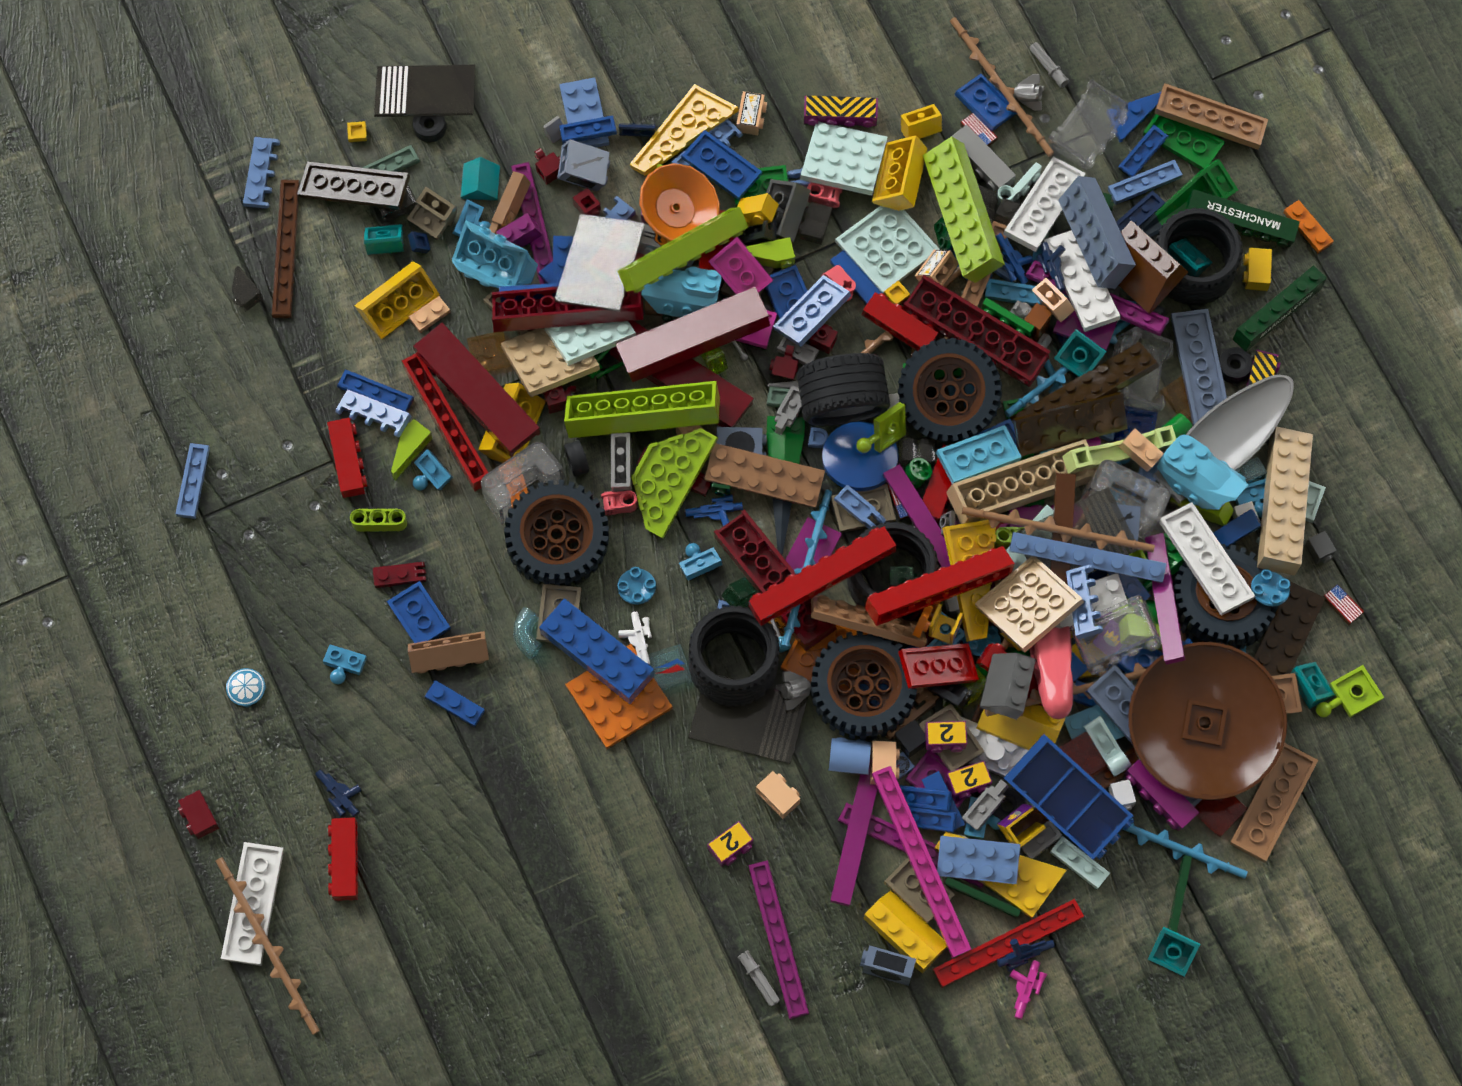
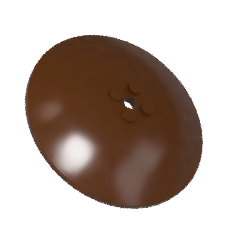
[1128,642,1287,800]

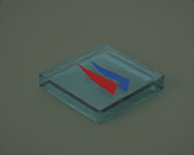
[648,644,692,691]

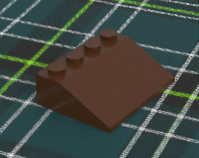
[1118,221,1188,314]

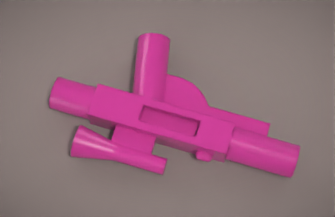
[1010,960,1047,1020]

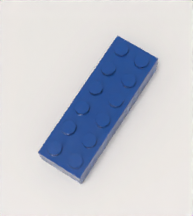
[539,598,655,704]

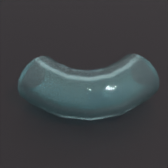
[513,607,542,660]

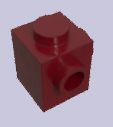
[809,324,838,354]

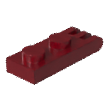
[373,562,426,588]

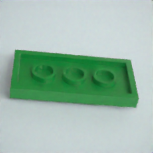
[1143,114,1225,170]

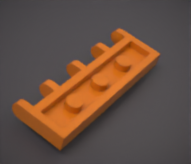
[912,602,940,638]

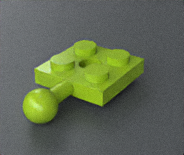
[856,402,906,453]
[1316,665,1384,718]

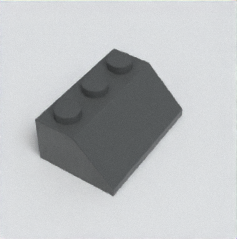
[755,179,811,243]
[979,653,1036,720]

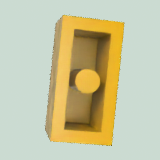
[901,104,942,139]
[737,193,779,227]
[1242,248,1272,291]

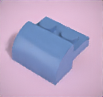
[829,737,871,774]

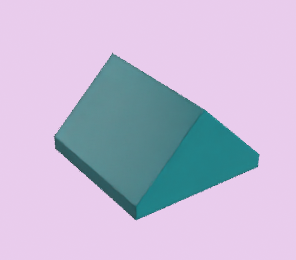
[461,157,500,200]
[364,224,404,255]
[1168,238,1212,277]
[1054,329,1107,377]
[1291,662,1335,709]
[1148,926,1200,977]

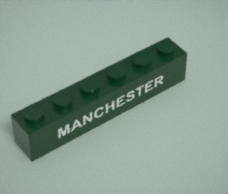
[1186,189,1300,247]
[1233,265,1327,352]

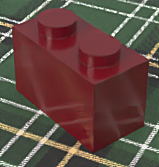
[178,790,219,839]

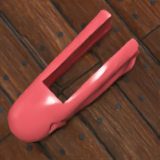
[1030,626,1073,719]

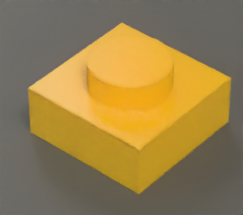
[347,121,367,142]
[884,280,910,305]

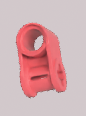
[807,182,843,208]
[822,265,856,302]
[601,490,638,515]

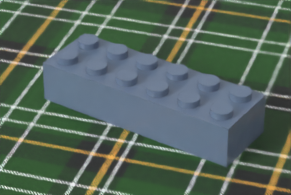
[1058,176,1136,289]

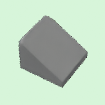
[544,116,563,143]

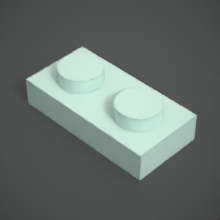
[1305,481,1326,523]

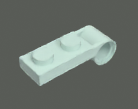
[996,162,1042,208]
[1083,716,1131,777]

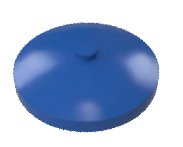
[822,422,898,491]

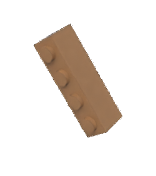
[408,631,489,673]

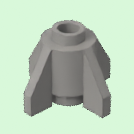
[1014,74,1045,111]
[776,671,811,710]

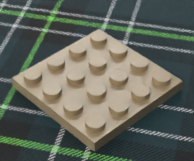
[501,328,600,397]
[975,556,1084,653]

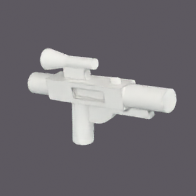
[619,612,652,665]

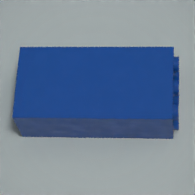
[1004,734,1134,860]

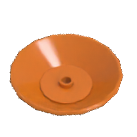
[639,163,720,242]

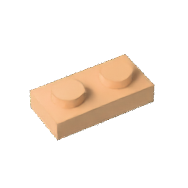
[409,296,451,333]

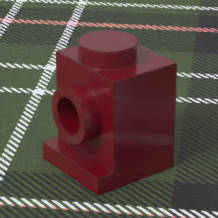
[572,187,601,220]

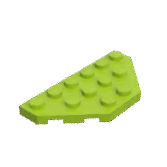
[631,428,718,538]

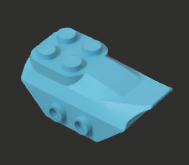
[452,220,538,288]
[641,266,722,317]
[1157,435,1249,510]

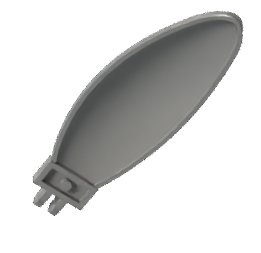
[1150,375,1294,505]

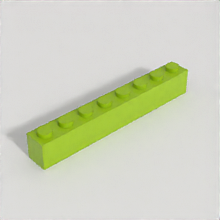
[617,207,748,293]

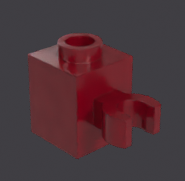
[534,148,560,185]
[769,345,799,380]
[544,385,576,414]

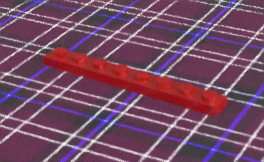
[933,899,1084,988]

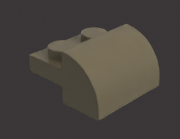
[407,187,457,240]

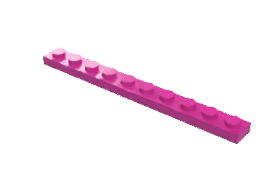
[872,766,971,958]

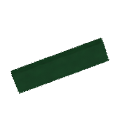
[1168,855,1192,933]
[945,877,1021,918]

